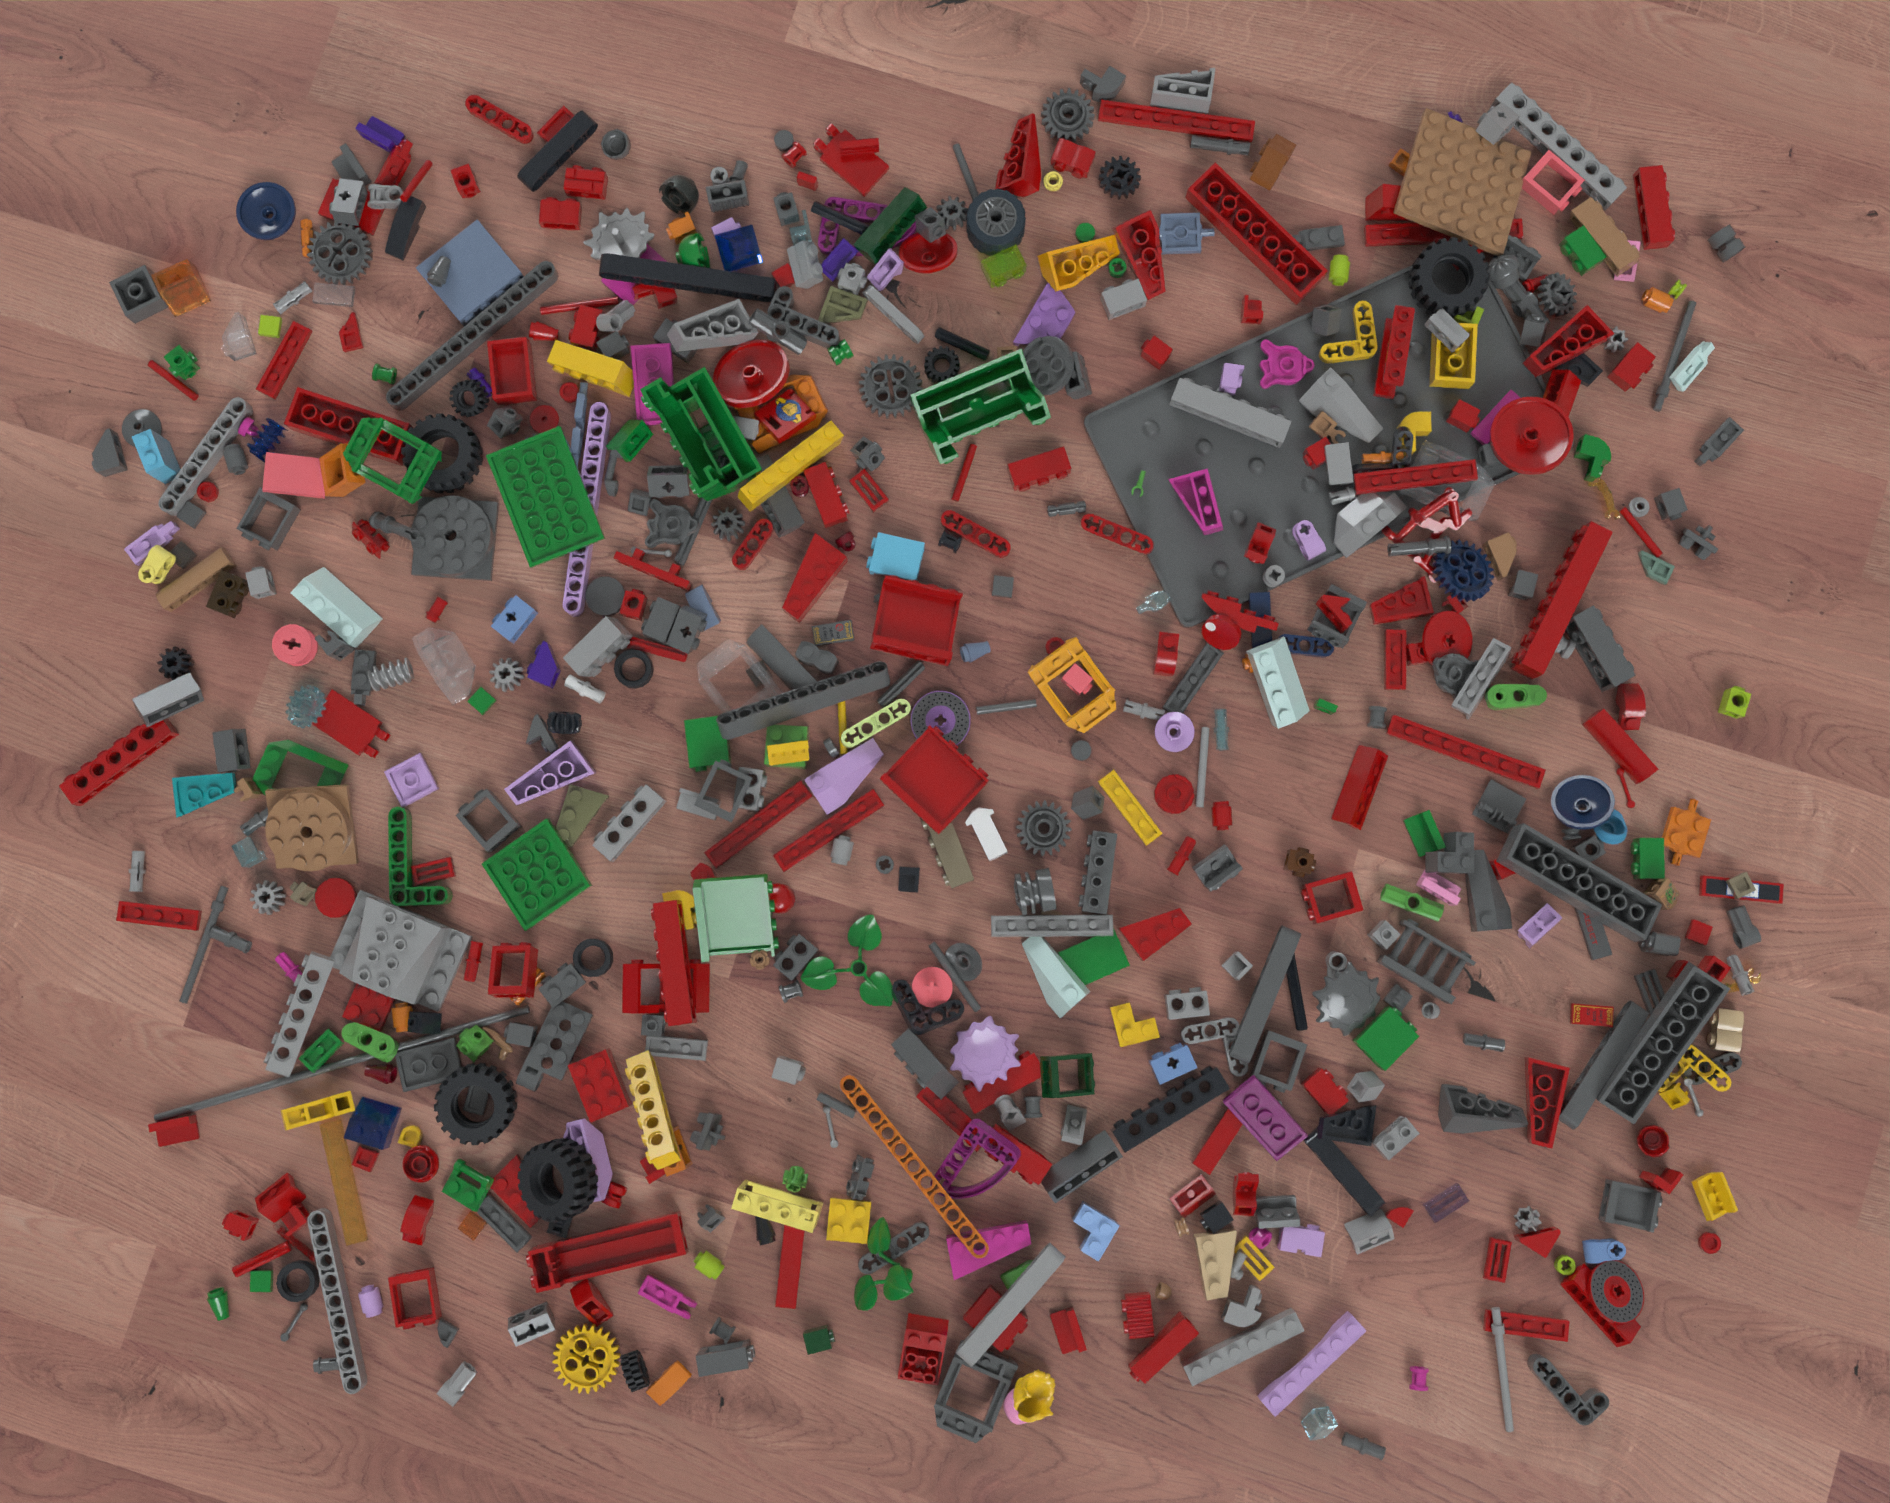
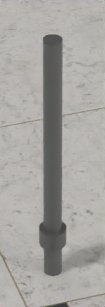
[1653,301,1696,412]
[179,886,229,1004]

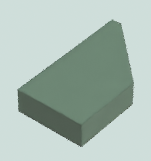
[1638,550,1675,585]

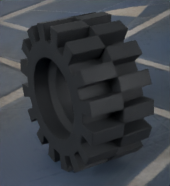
[924,346,960,383]
[449,379,489,417]
[620,1350,650,1392]

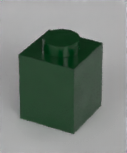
[803,1324,836,1355]

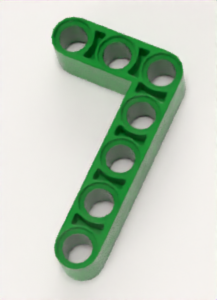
[388,807,453,906]

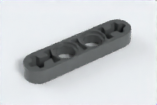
[858,1221,930,1274]

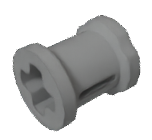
[710,167,730,185]

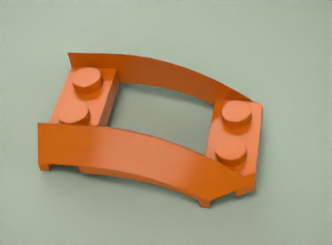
[734,374,828,454]

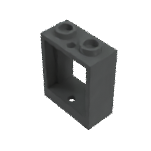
[236,487,301,551]
[694,759,753,823]
[456,789,522,853]
[1250,1030,1307,1093]
[696,1339,755,1377]

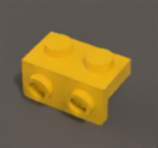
[1691,1172,1738,1221]

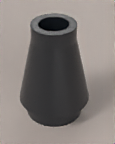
[755,1216,776,1246]

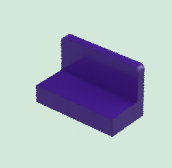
[355,116,405,153]

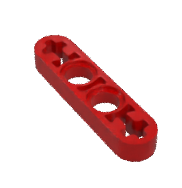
[465,95,534,144]
[941,510,1011,558]
[1081,514,1154,554]

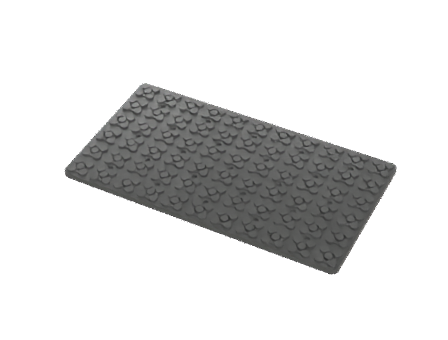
[1084,263,1574,628]

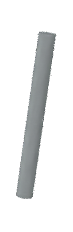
[1196,727,1210,808]

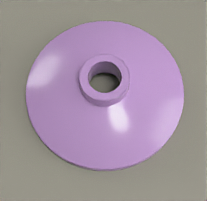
[1155,712,1194,752]

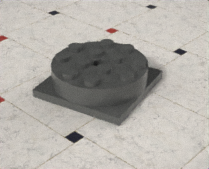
[411,496,499,581]

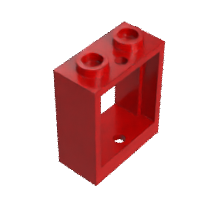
[1301,871,1364,924]
[488,942,538,998]
[388,1267,442,1330]

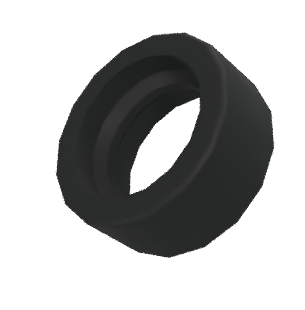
[614,649,654,689]
[573,939,613,977]
[276,1260,320,1302]

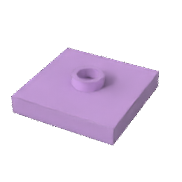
[384,753,439,808]

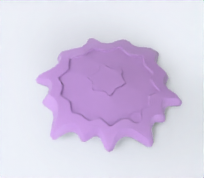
[950,1016,1021,1092]

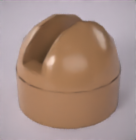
[1155,1282,1172,1300]

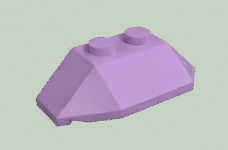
[563,1118,613,1202]

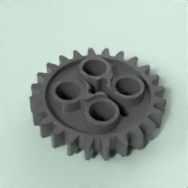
[307,222,373,286]
[859,354,923,419]

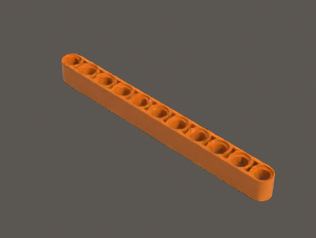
[840,1075,989,1259]

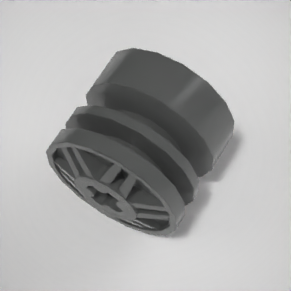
[1014,868,1056,916]

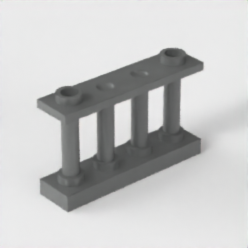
[1377,919,1476,1004]

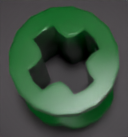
[372,364,397,385]

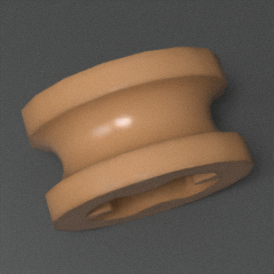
[1174,1217,1189,1238]

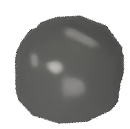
[601,129,631,160]

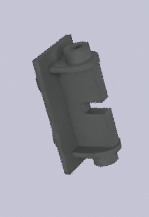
[846,1155,875,1200]

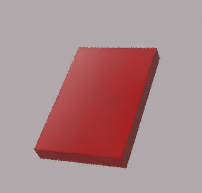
[318,178,385,236]

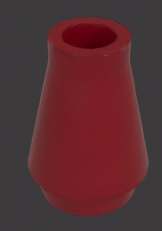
[364,1064,397,1085]

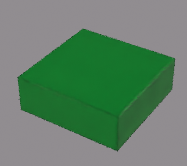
[467,687,497,715]
[1313,698,1338,715]
[250,1270,273,1292]

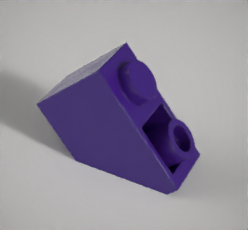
[527,641,561,689]

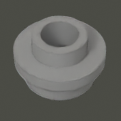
[1629,497,1649,517]

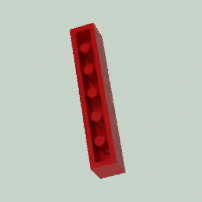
[651,900,697,1026]

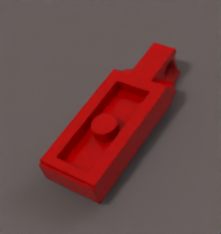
[374,139,413,186]

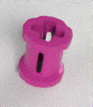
[1409,1366,1429,1391]

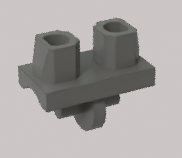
[1678,525,1718,560]
[690,1112,726,1151]

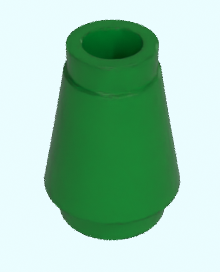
[206,1287,230,1321]

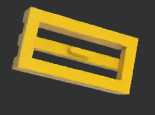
[1234,1235,1275,1281]

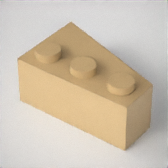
[1193,1227,1237,1300]

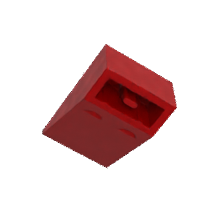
[897,1313,949,1386]

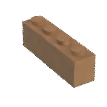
[1569,197,1640,277]

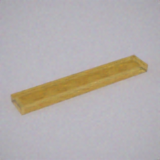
[319,1119,368,1246]

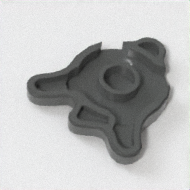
[645,499,699,548]
[1432,653,1479,700]

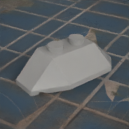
[1333,491,1407,558]

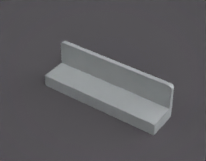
[1451,638,1512,720]

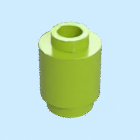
[1328,255,1350,286]
[693,1250,725,1280]

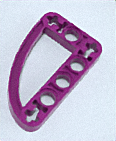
[818,197,916,256]
[930,1119,1021,1199]

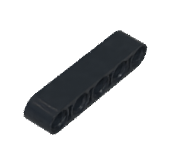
[517,110,598,192]
[1303,1126,1385,1217]

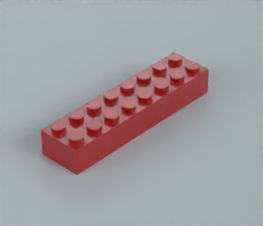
[1185,162,1328,305]
[1511,521,1613,680]

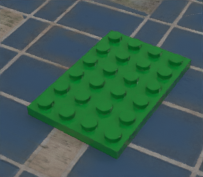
[486,426,606,568]

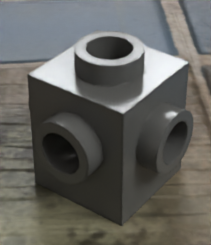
[487,405,523,439]
[850,436,885,472]

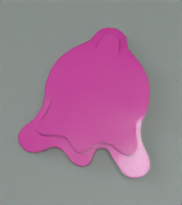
[1259,339,1315,389]

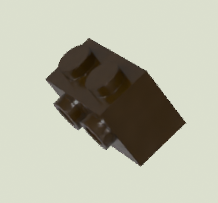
[206,570,249,619]

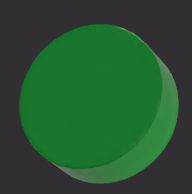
[1075,223,1095,243]

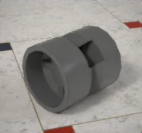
[1707,225,1746,263]

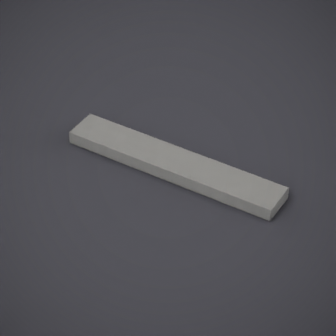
[991,915,1114,937]

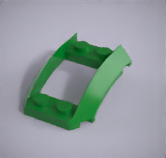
[343,417,442,504]
[252,740,349,796]

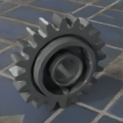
[1041,88,1095,143]
[1016,800,1072,857]

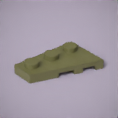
[556,784,609,848]

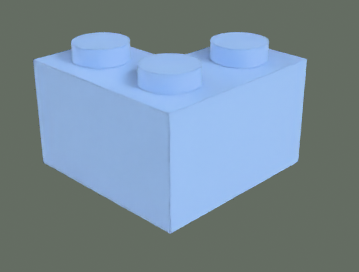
[1072,1201,1120,1262]

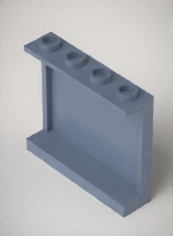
[416,219,524,327]

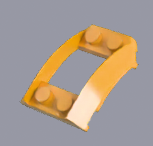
[1027,637,1116,733]

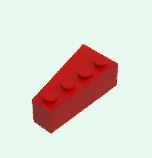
[1365,184,1411,221]
[1523,305,1615,377]
[782,533,848,623]

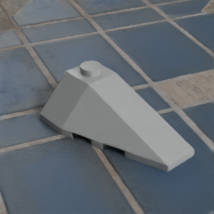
[1299,367,1383,443]

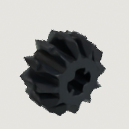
[157,646,194,680]
[547,711,582,734]

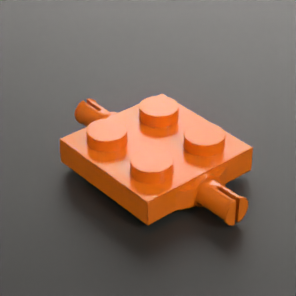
[1662,799,1711,866]

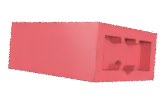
[1522,150,1585,215]

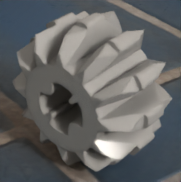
[489,658,524,692]
[249,880,286,915]

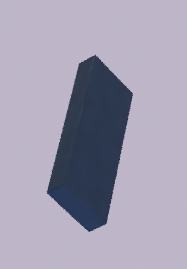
[1249,592,1272,649]

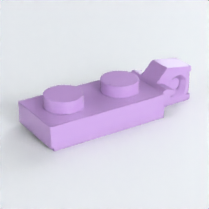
[124,521,180,566]

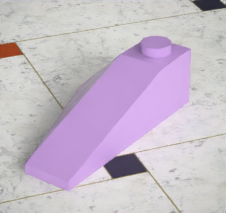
[804,738,884,815]

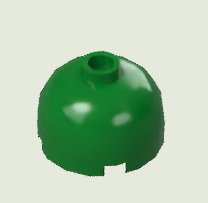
[676,233,710,268]

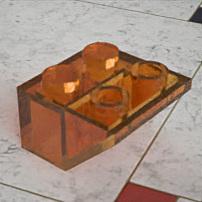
[151,259,211,317]

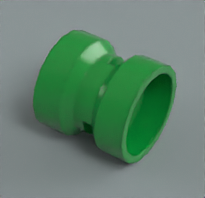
[827,339,854,366]

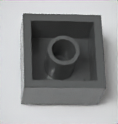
[109,265,170,324]

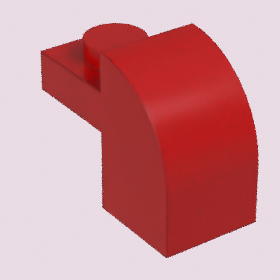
[632,283,678,309]
[1244,522,1276,564]
[1153,631,1179,677]
[1615,683,1646,730]
[1233,1172,1259,1216]
[400,1195,434,1246]

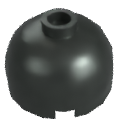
[659,175,699,216]

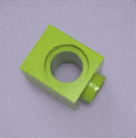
[1718,686,1751,719]

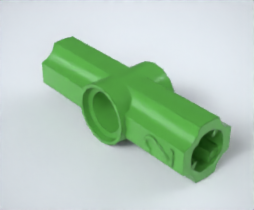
[1380,884,1444,922]

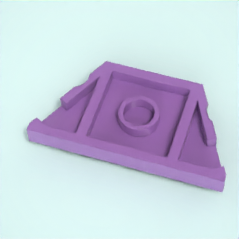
[1013,283,1075,346]

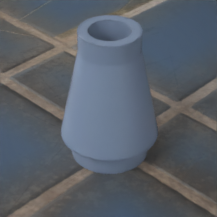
[960,641,991,663]

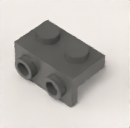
[1492,235,1542,281]
[1192,844,1243,892]
[539,962,586,1008]

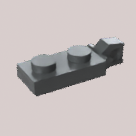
[1292,225,1345,251]
[1694,417,1744,467]
[351,650,377,706]

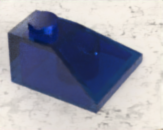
[714,225,763,271]

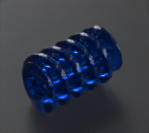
[246,418,288,463]

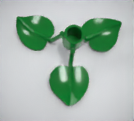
[801,914,893,1007]
[854,1217,914,1311]

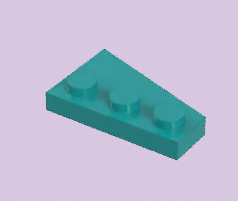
[172,772,236,818]

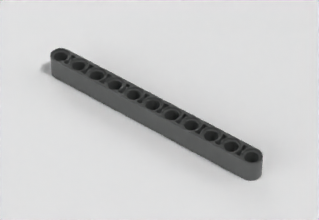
[386,261,559,411]

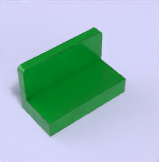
[606,420,654,462]
[1403,810,1446,857]

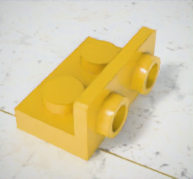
[767,740,810,765]

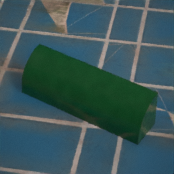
[853,187,928,265]

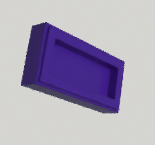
[821,238,859,281]

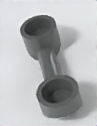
[604,450,623,497]

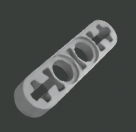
[863,285,925,344]

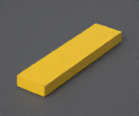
[1098,770,1163,846]

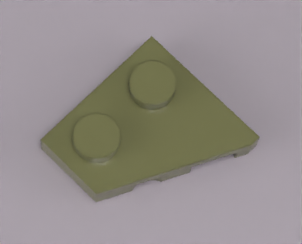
[818,286,868,324]

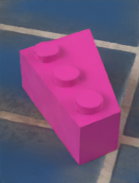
[1168,468,1223,535]

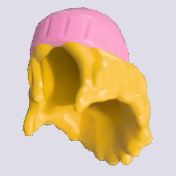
[1003,1369,1055,1425]

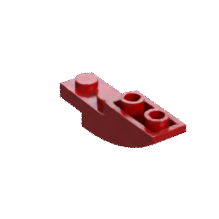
[1202,590,1279,633]

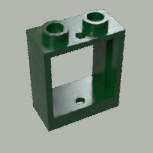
[1040,1053,1095,1098]

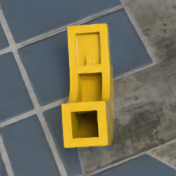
[280,1091,355,1131]

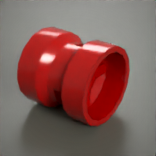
[601,1181,628,1209]

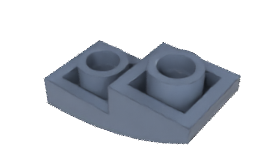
[685,584,721,631]

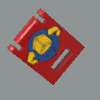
[754,389,817,444]

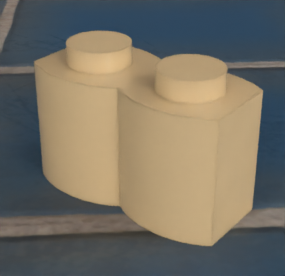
[1707,1008,1744,1053]

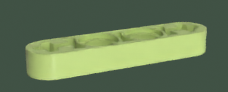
[841,699,911,748]

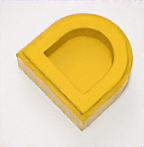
[397,1125,423,1148]

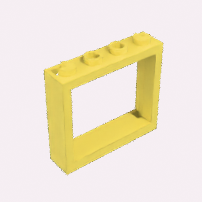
[731,1180,823,1233]

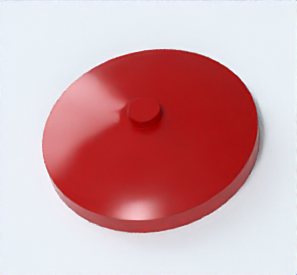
[713,340,790,408]
[1490,397,1574,475]

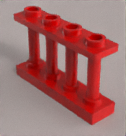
[1373,305,1415,399]

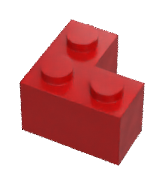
[1666,956,1731,982]

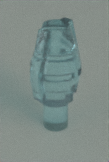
[1136,590,1171,614]

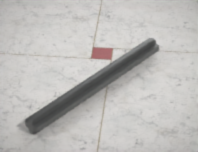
[674,455,728,566]

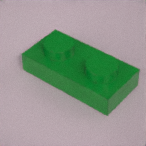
[298,1029,344,1073]

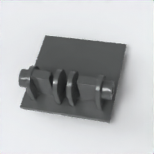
[1472,779,1526,834]

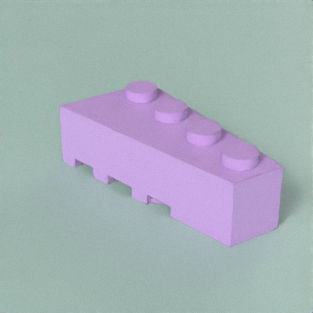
[504,741,596,805]

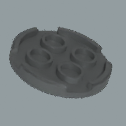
[1023,336,1074,396]

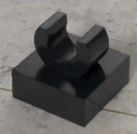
[546,1217,573,1238]

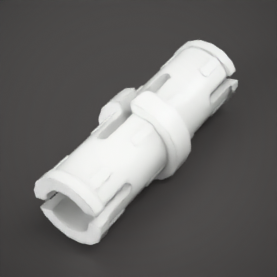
[564,674,606,704]

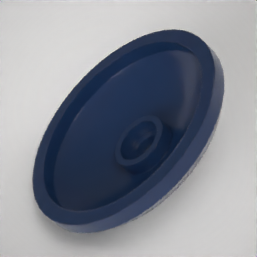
[236,182,296,240]
[1551,775,1615,830]

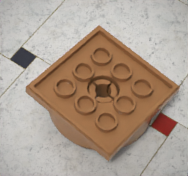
[265,784,359,871]

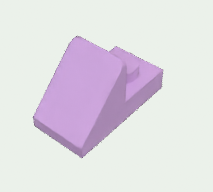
[867,248,904,291]

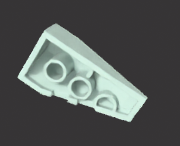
[1022,937,1090,1018]

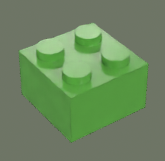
[764,725,809,769]

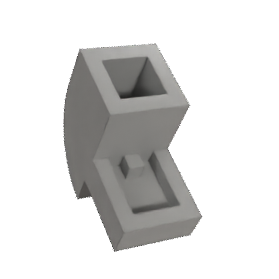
[1221,1284,1262,1327]

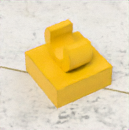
[1659,1082,1690,1110]

